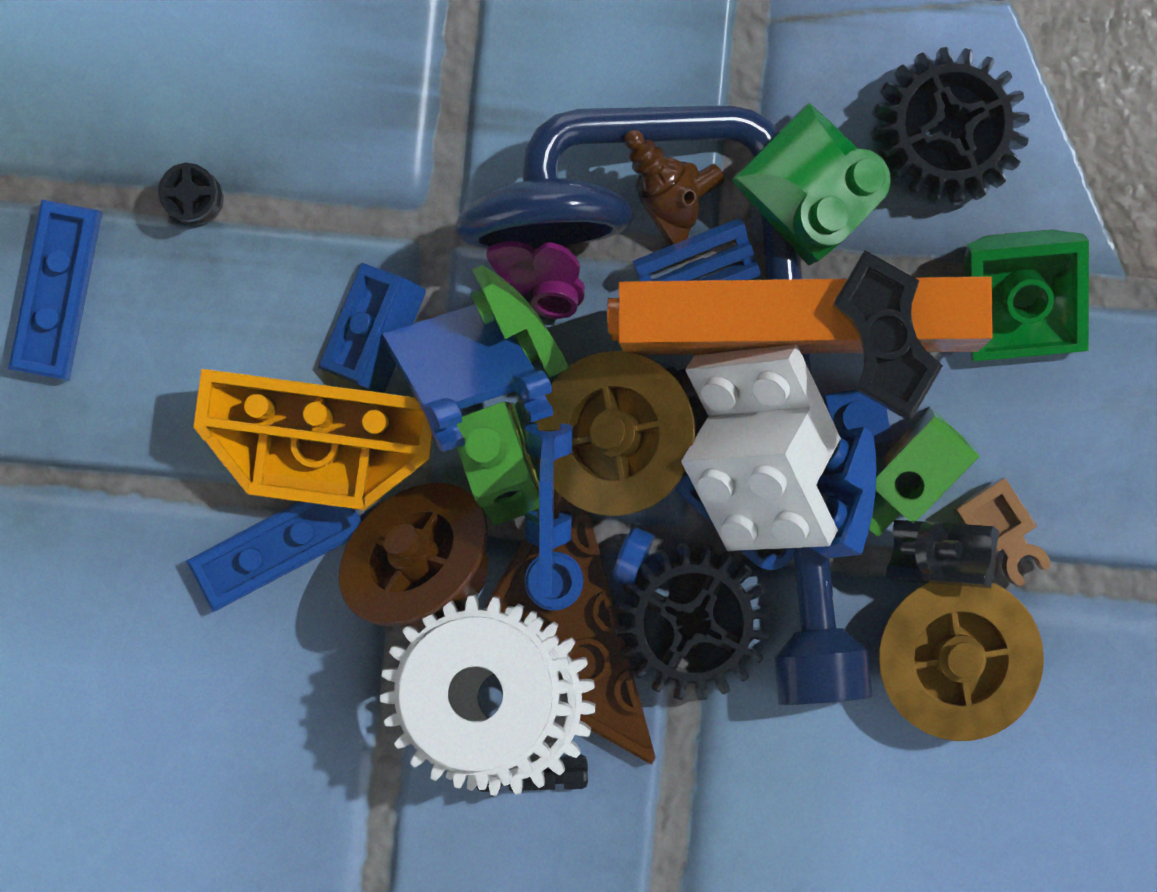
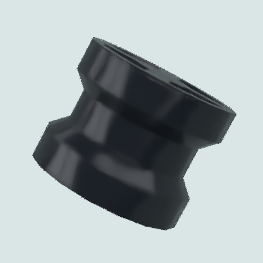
[158,162,224,226]

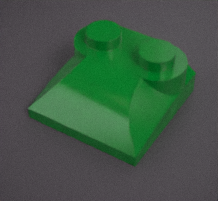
[732,103,891,266]
[963,229,1089,362]

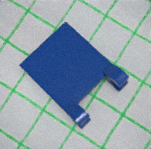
[382,304,553,452]
[525,423,572,597]

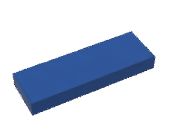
[8,199,102,381]
[186,501,363,612]

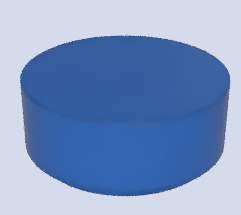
[612,527,655,585]
[525,551,583,610]

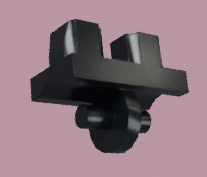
[886,520,999,588]

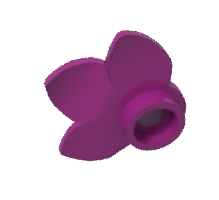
[486,241,585,319]

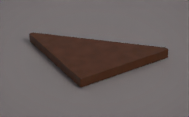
[485,489,656,765]

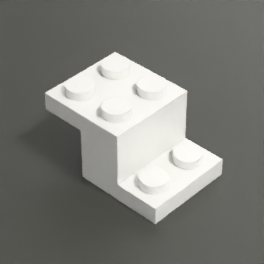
[681,344,841,551]

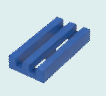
[632,218,761,281]

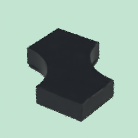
[832,250,943,422]

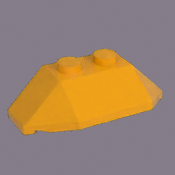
[193,369,433,510]

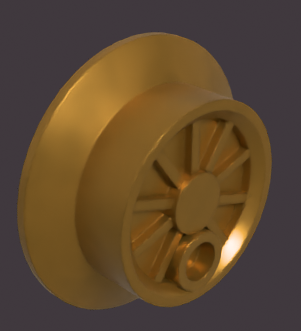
[535,351,695,516]
[878,583,1044,741]

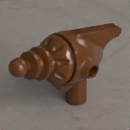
[624,129,725,259]

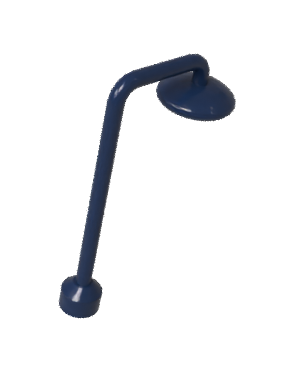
[455,106,873,705]

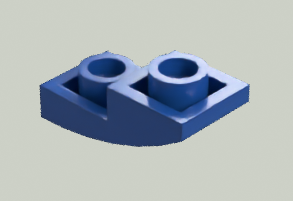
[810,427,876,558]

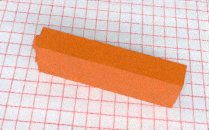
[607,277,993,355]

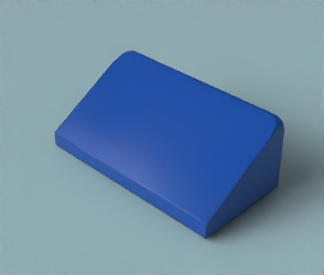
[318,262,426,393]

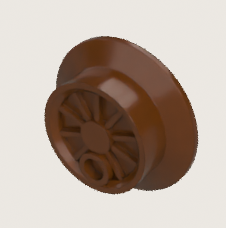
[339,483,488,630]

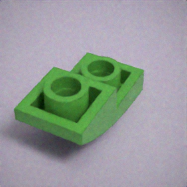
[470,265,569,378]

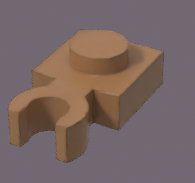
[953,478,1051,587]

